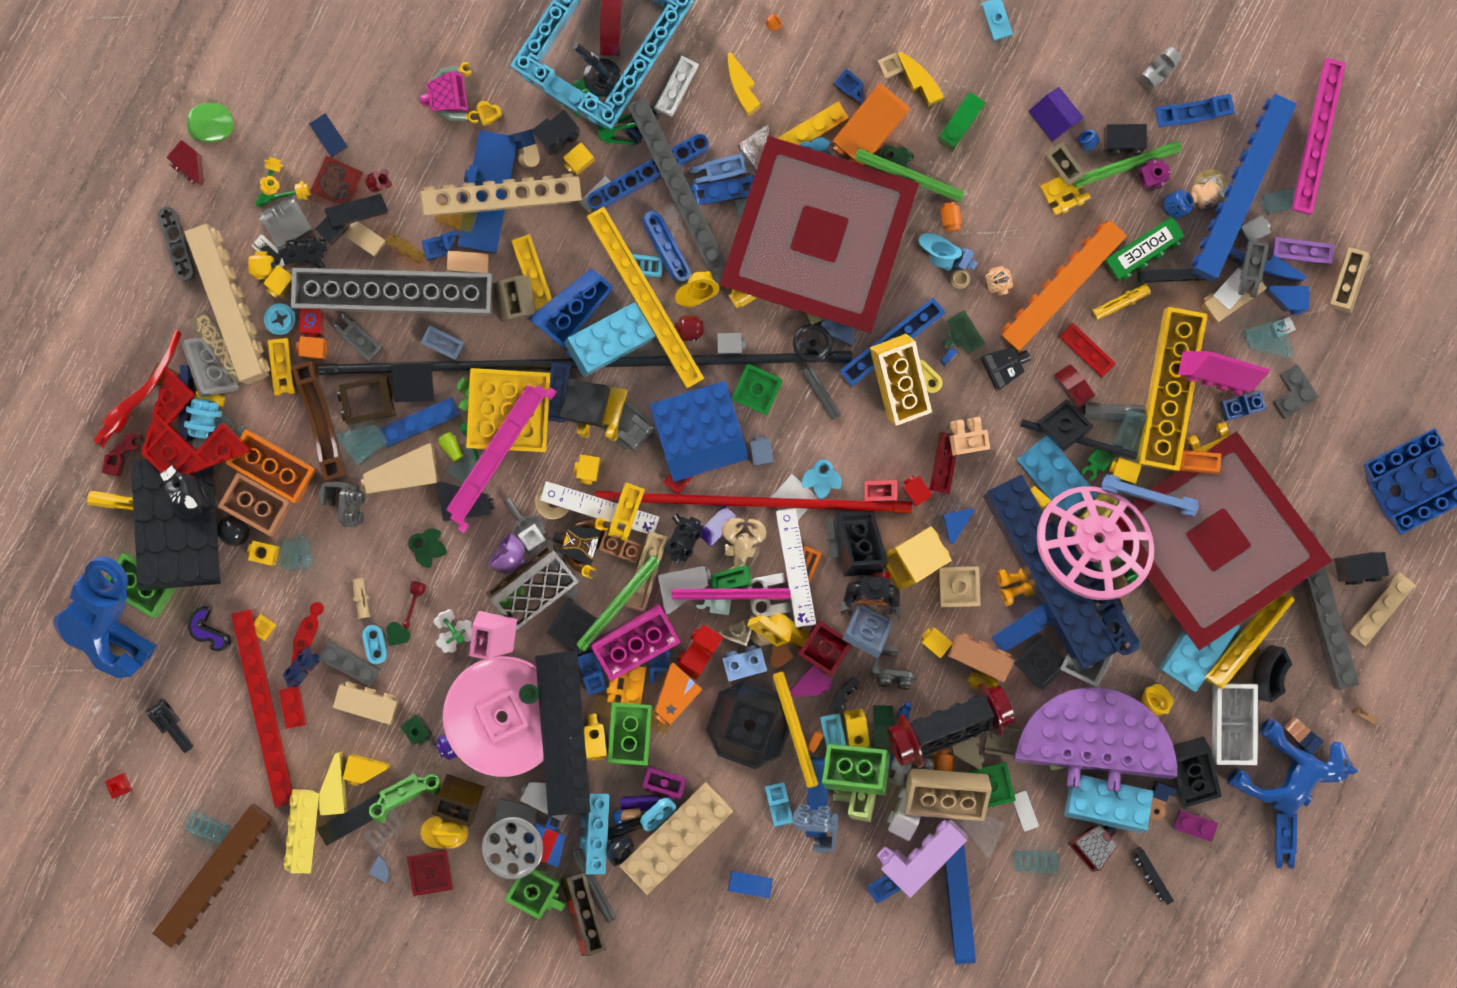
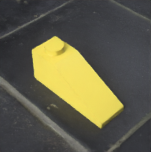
[317,752,348,815]

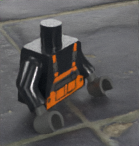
[840,576,901,621]

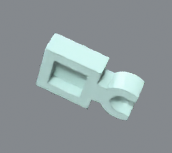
[696,600,731,615]

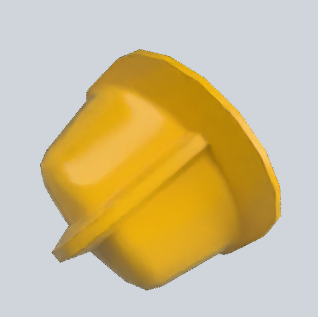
[675,271,719,307]
[420,816,468,849]

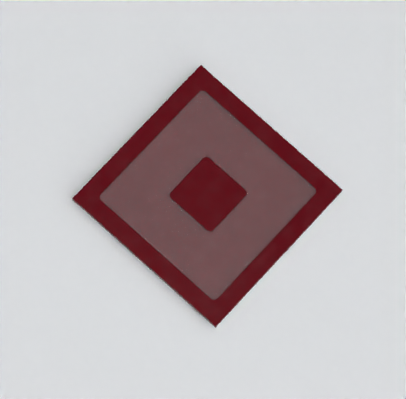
[719,136,919,334]
[1108,431,1333,651]

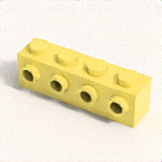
[284,789,319,873]

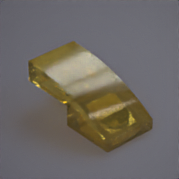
[435,202,477,233]

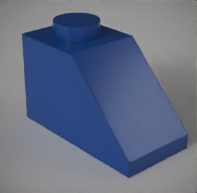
[1265,286,1309,316]

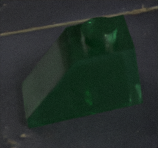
[873,705,894,747]

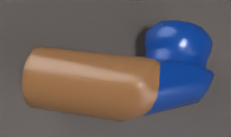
[612,808,641,824]

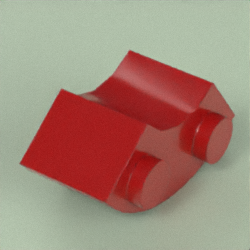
[677,624,723,680]

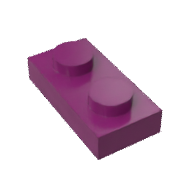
[1173,810,1218,842]

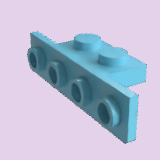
[579,793,609,874]

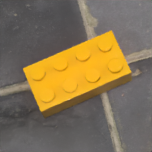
[870,334,932,426]

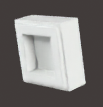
[518,524,546,551]

